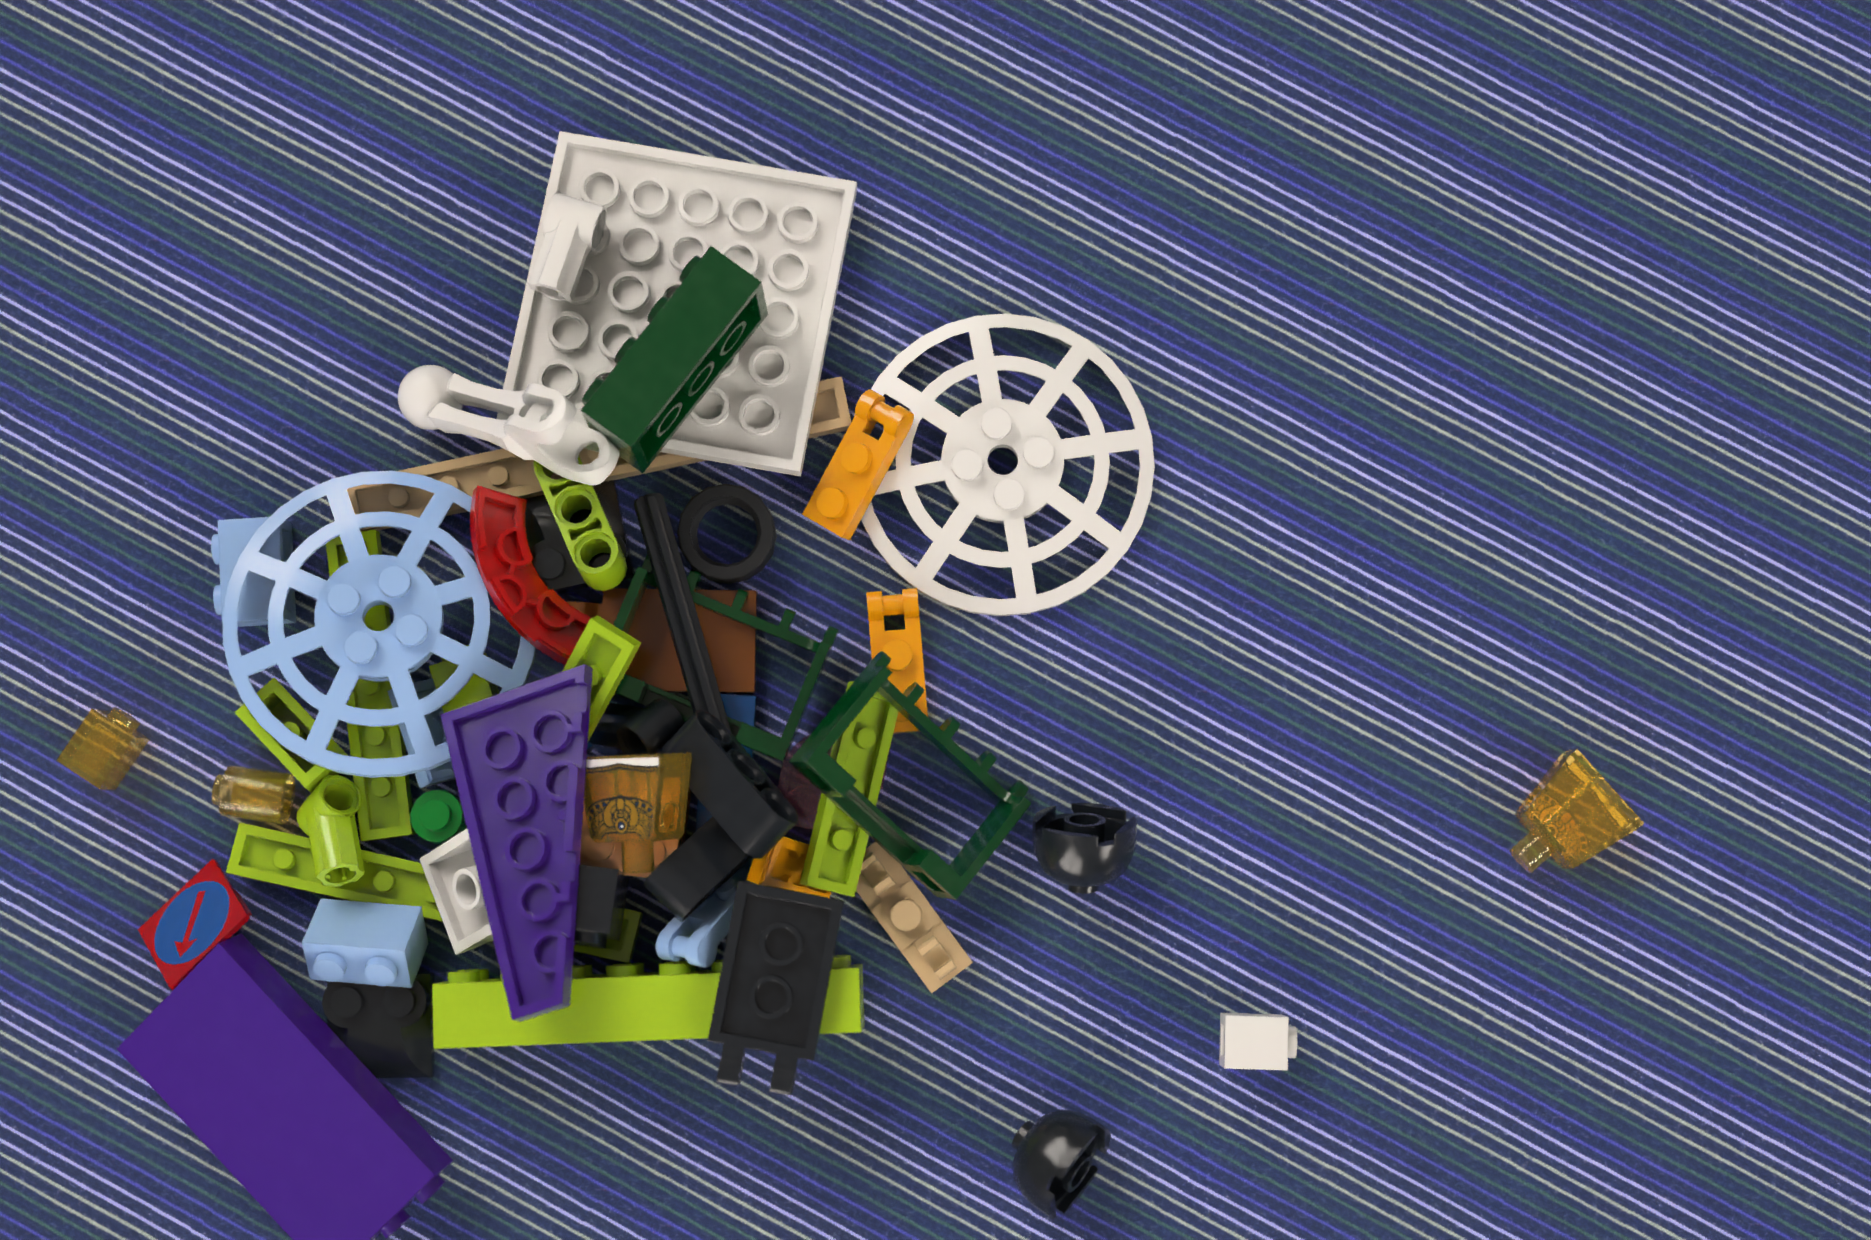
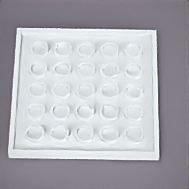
[497,131,857,477]

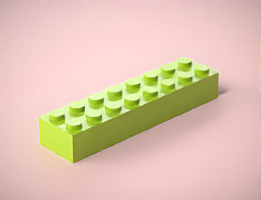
[432,955,865,1049]

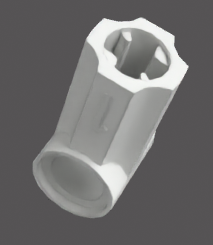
[528,192,607,301]

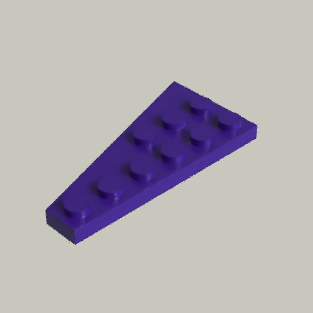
[440,664,593,1022]

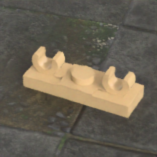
[856,842,973,993]

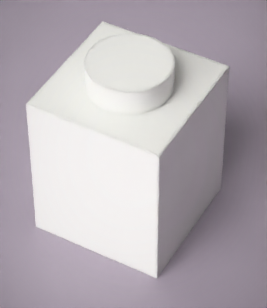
[1219,1013,1297,1070]

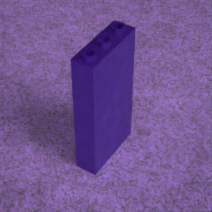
[117,933,453,1240]

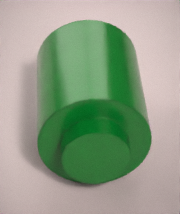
[410,790,467,846]

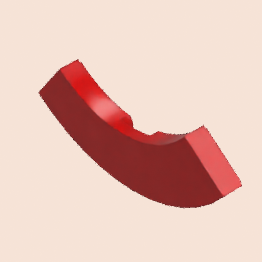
[470,485,592,665]

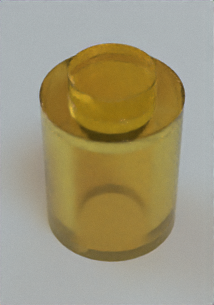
[212,765,295,825]

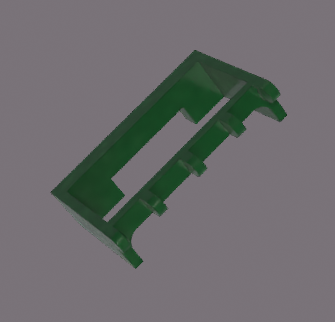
[613,554,839,762]
[789,651,1032,900]

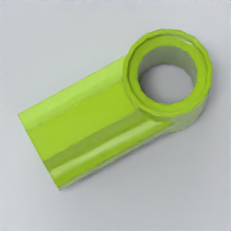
[297,775,365,887]

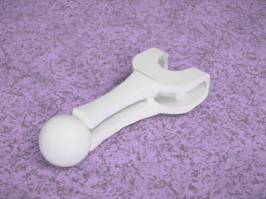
[398,365,619,485]

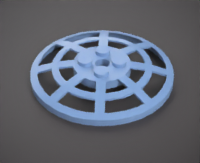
[222,471,536,778]

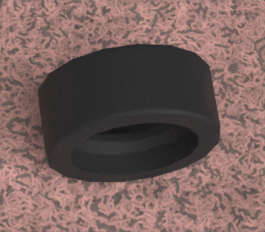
[677,484,777,584]

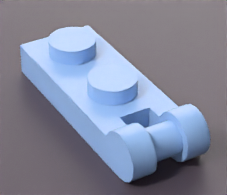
[656,857,759,967]

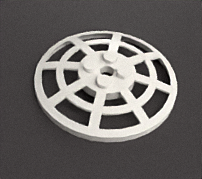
[861,314,1155,616]

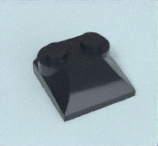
[525,480,635,594]
[322,973,434,1078]

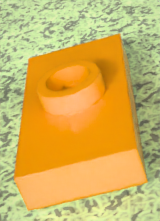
[746,837,831,898]

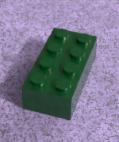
[581,246,768,473]

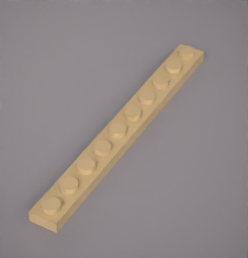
[347,376,851,532]

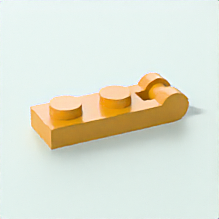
[802,389,914,540]
[866,588,928,734]

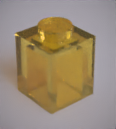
[56,707,150,790]

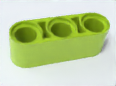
[533,456,627,591]

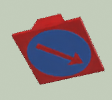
[138,858,252,990]

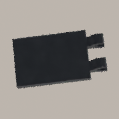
[708,881,844,1096]

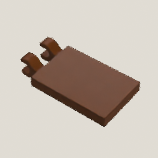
[564,588,757,694]

